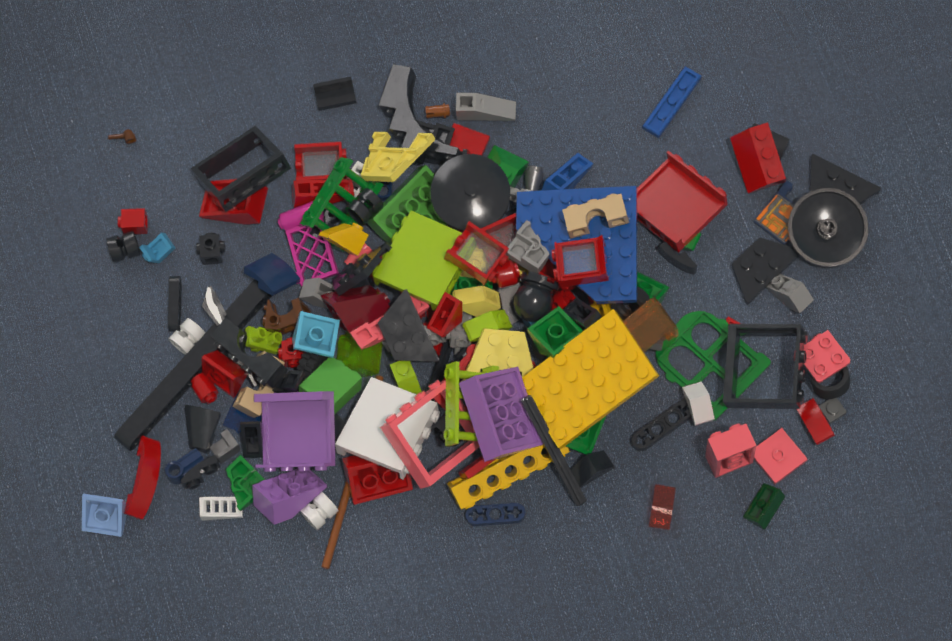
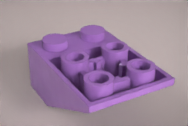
[252,468,327,525]

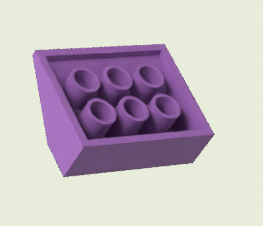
[459,367,543,462]

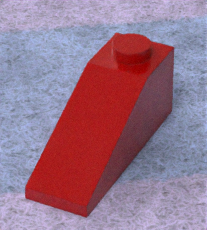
[292,179,355,208]

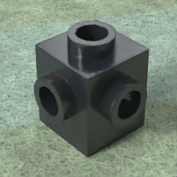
[196,233,226,265]

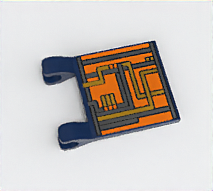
[753,181,795,245]

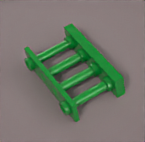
[300,157,383,251]

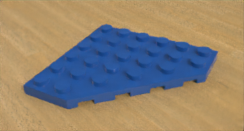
[516,186,637,304]

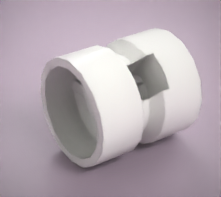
[169,318,205,355]
[300,492,339,530]

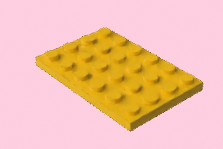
[522,309,659,449]

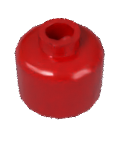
[492,259,521,288]

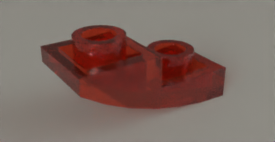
[649,484,676,530]

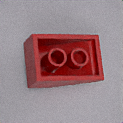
[199,179,268,224]

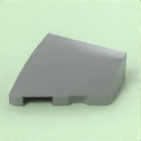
[507,220,550,274]

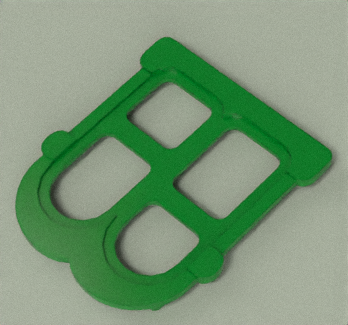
[656,311,771,421]

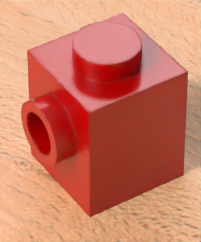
[118,208,148,234]

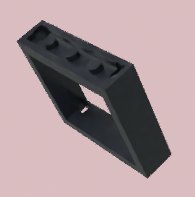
[190,126,291,212]
[723,324,808,409]

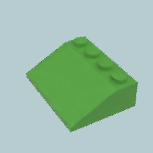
[367,165,447,245]

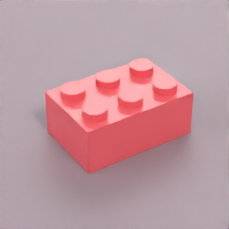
[705,424,756,478]

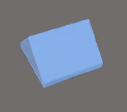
[82,494,127,537]

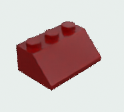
[730,122,786,194]
[342,455,413,505]

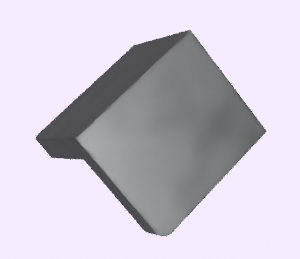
[210,429,241,464]

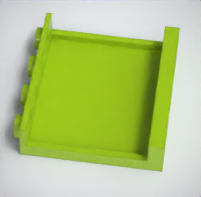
[372,211,476,311]

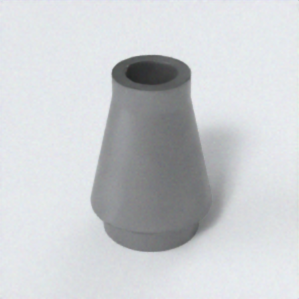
[525,166,544,191]

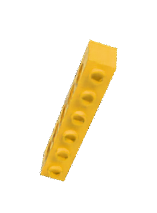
[447,445,570,509]

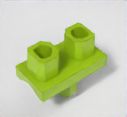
[245,326,282,354]

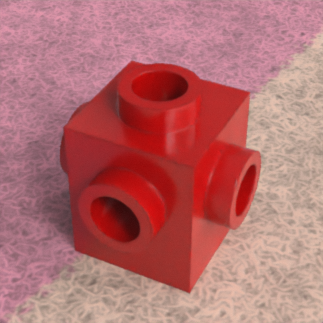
[278,337,305,368]

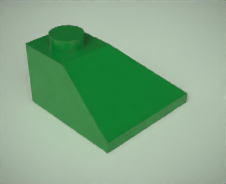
[487,145,529,188]

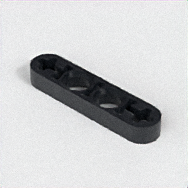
[632,398,692,452]

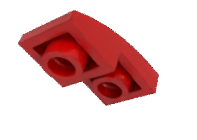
[796,398,835,445]

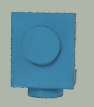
[139,233,176,263]

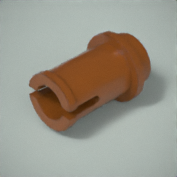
[425,103,450,119]

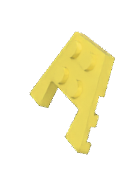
[360,132,435,182]
[459,329,533,388]

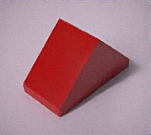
[426,292,463,337]

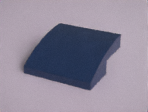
[244,253,300,296]

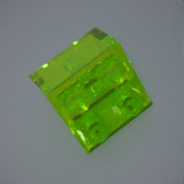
[337,334,382,377]

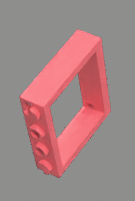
[380,380,480,489]

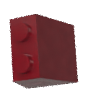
[320,285,390,337]

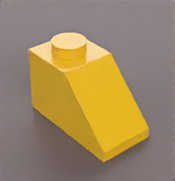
[319,223,369,256]

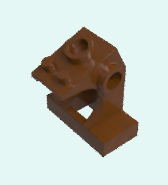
[263,298,312,335]

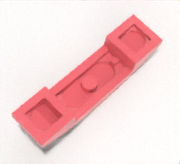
[350,296,429,350]

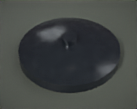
[430,154,510,232]
[787,188,868,268]

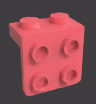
[793,330,850,383]

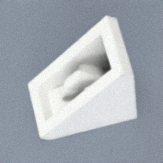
[682,382,715,426]

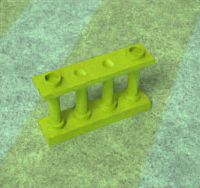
[444,361,499,447]

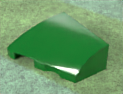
[226,455,265,511]

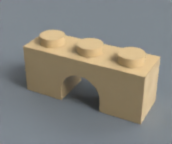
[562,194,629,239]
[233,351,285,418]

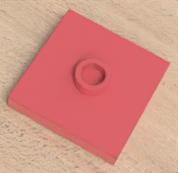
[754,428,808,485]

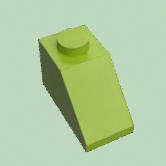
[462,310,512,342]
[390,360,422,395]

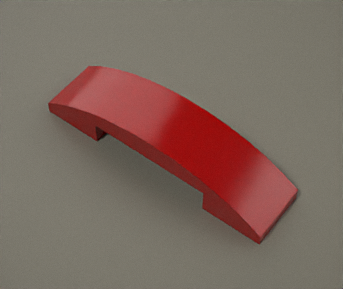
[124,436,161,520]

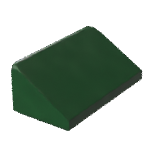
[743,483,785,530]

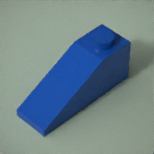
[541,153,593,191]

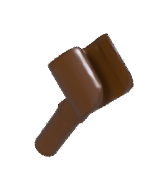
[108,129,136,144]

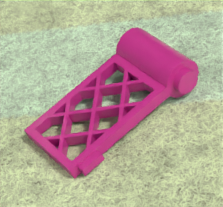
[278,201,339,286]

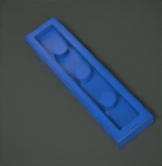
[642,66,701,138]

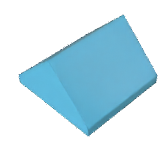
[292,311,340,358]

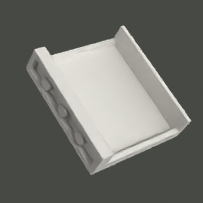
[335,377,440,479]

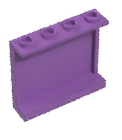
[254,391,335,472]

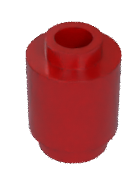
[191,373,219,404]

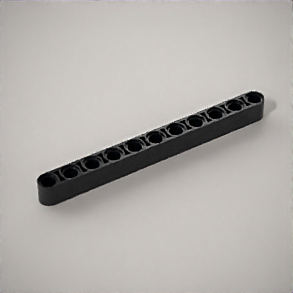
[114,279,272,451]

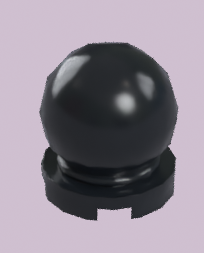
[513,271,560,322]

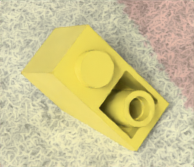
[452,286,501,317]

